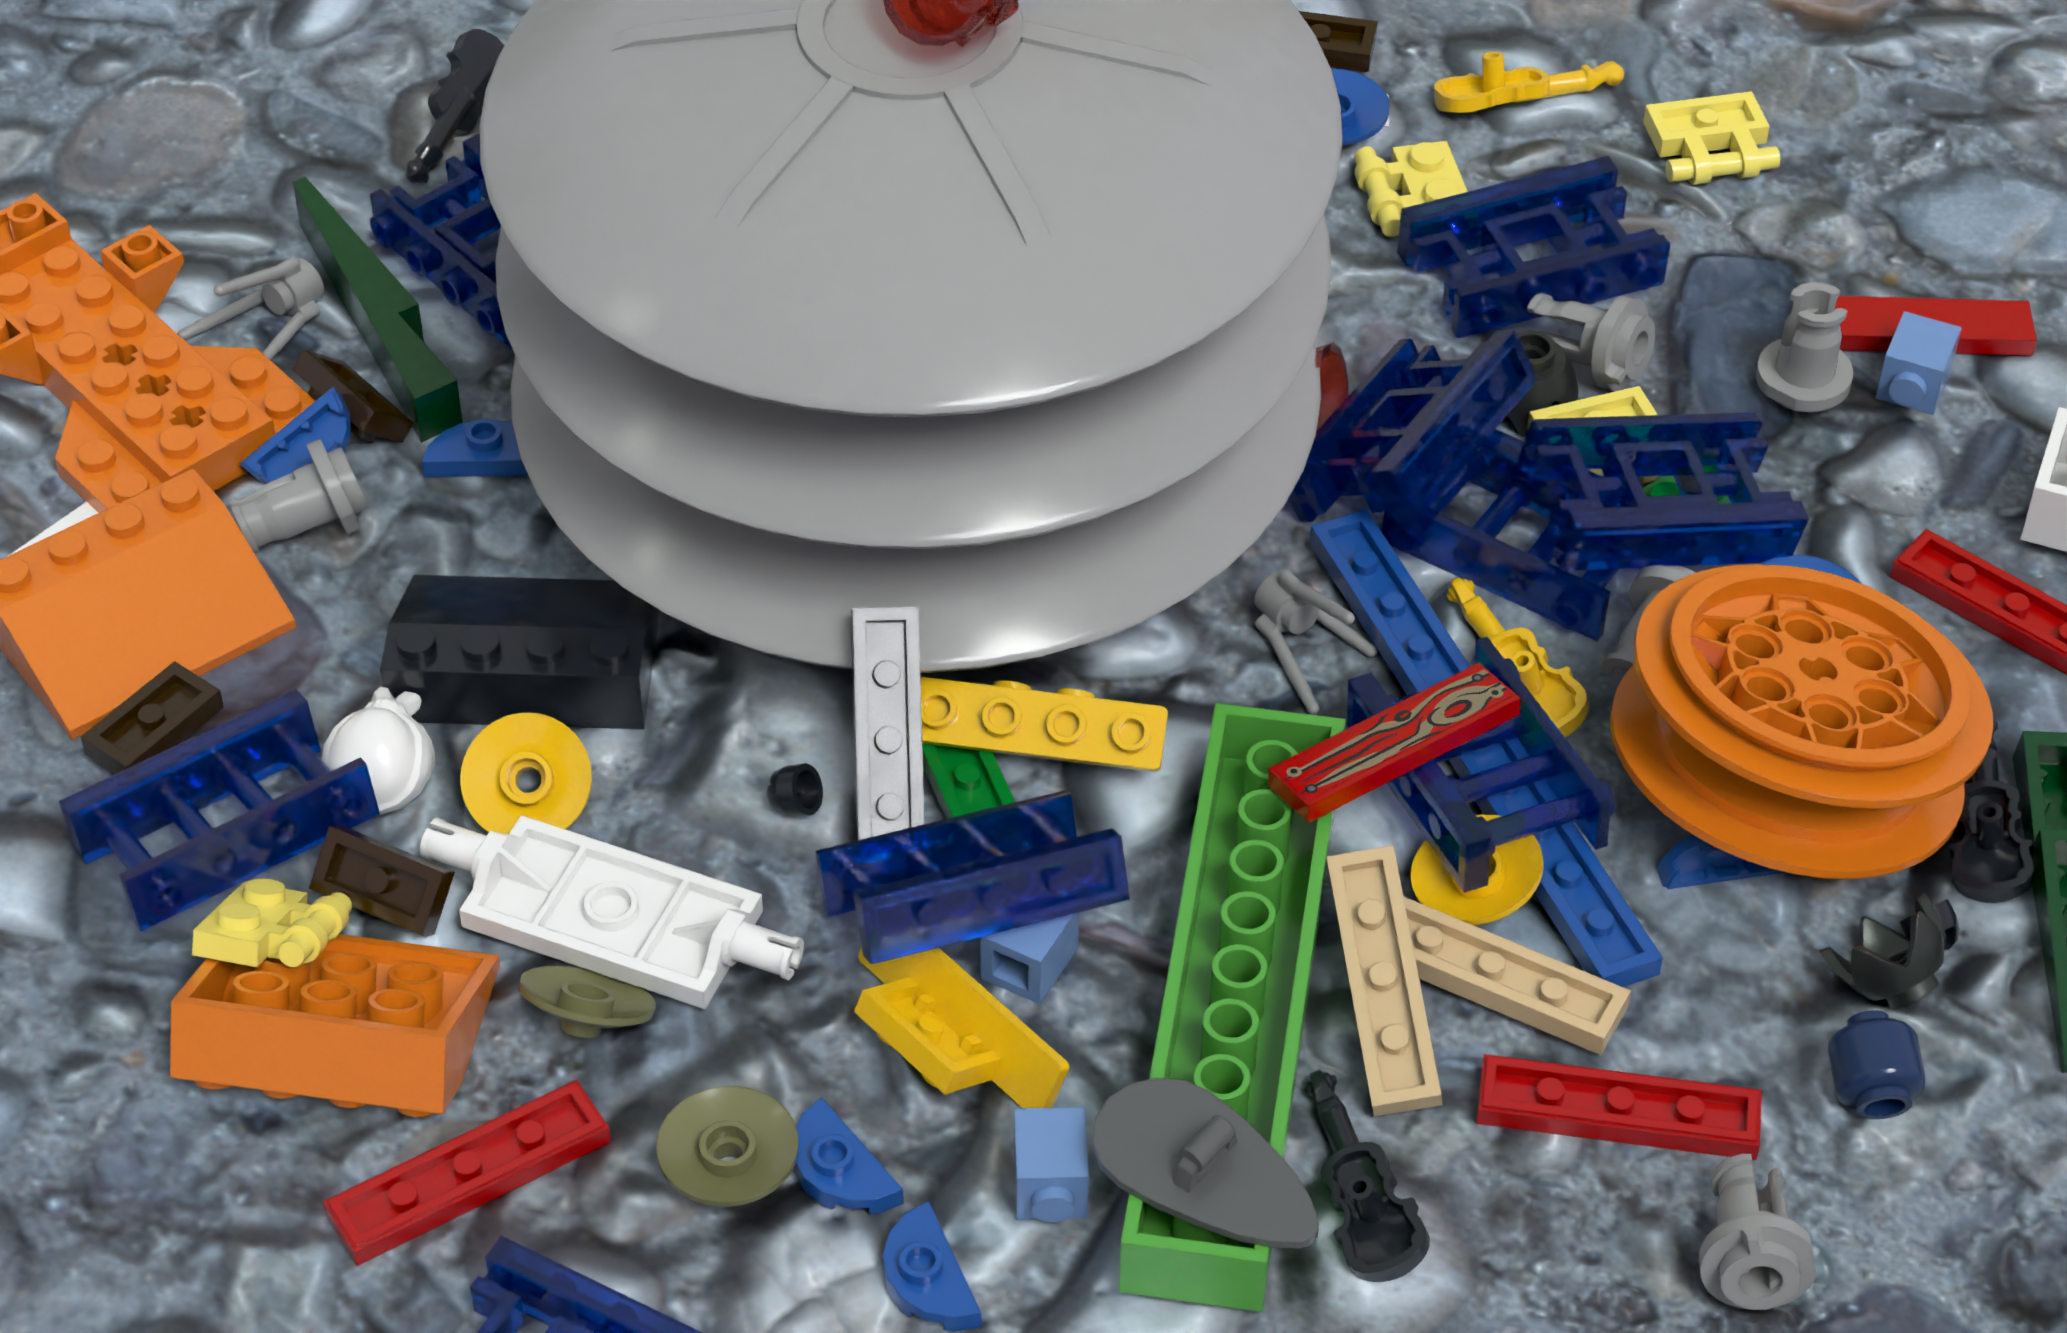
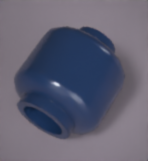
[1828,1010,1925,1120]

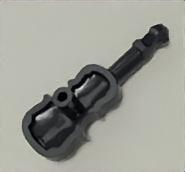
[405,29,504,183]
[1949,719,2034,903]
[1304,1069,1430,1282]

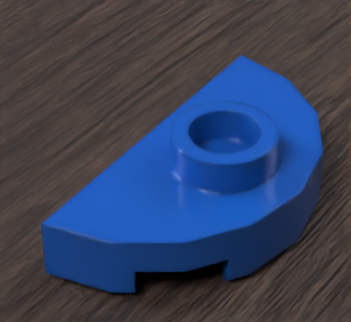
[240,386,351,484]
[422,418,528,477]
[1657,835,1786,889]
[794,1097,904,1214]
[882,1201,982,1331]

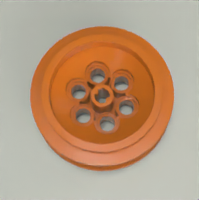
[1610,564,1993,879]

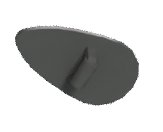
[1092,1078,1319,1249]

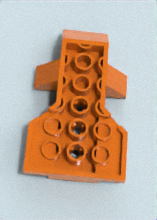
[0,193,316,513]

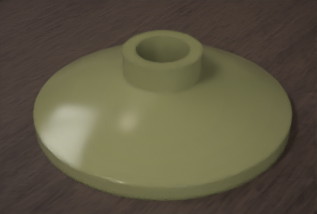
[519,966,656,1038]
[656,1086,799,1207]

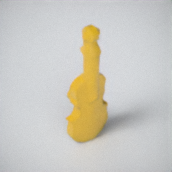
[1434,52,1624,113]
[1446,577,1590,743]

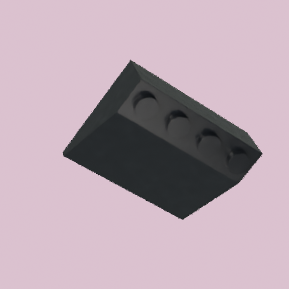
[380,575,660,730]

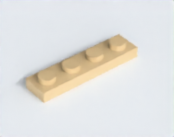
[1327,845,1443,1117]
[1403,896,1631,1055]

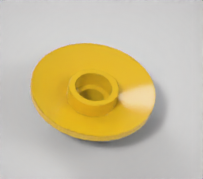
[460,713,592,834]
[1410,815,1544,925]

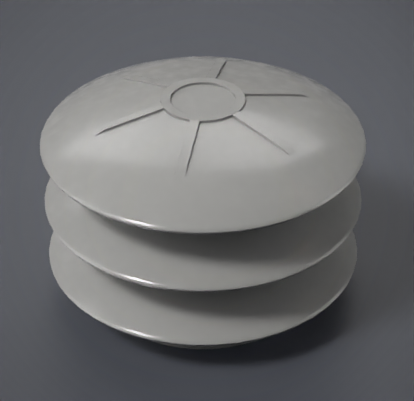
[479,0,1343,673]

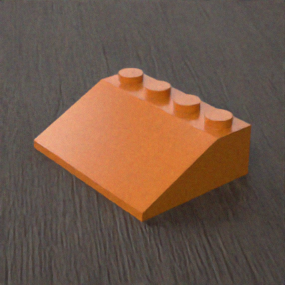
[0,468,297,740]
[170,934,500,1117]

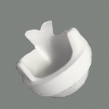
[320,687,435,815]

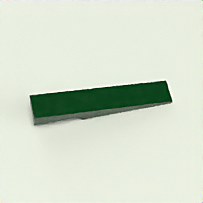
[293,177,463,443]
[2012,731,2067,1073]

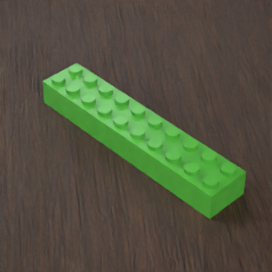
[1119,703,1346,1312]

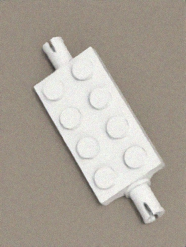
[420,815,804,1009]

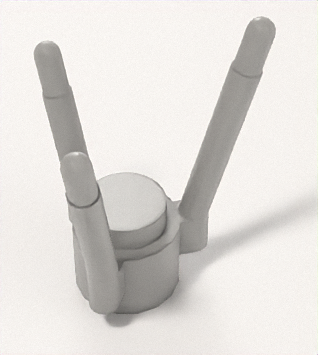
[177,256,324,360]
[1254,570,1378,715]

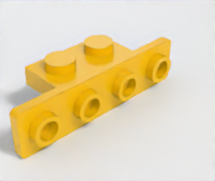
[921,677,1168,772]
[854,905,1069,1108]

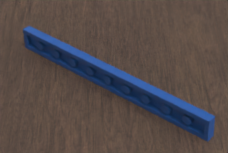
[1309,509,1663,987]

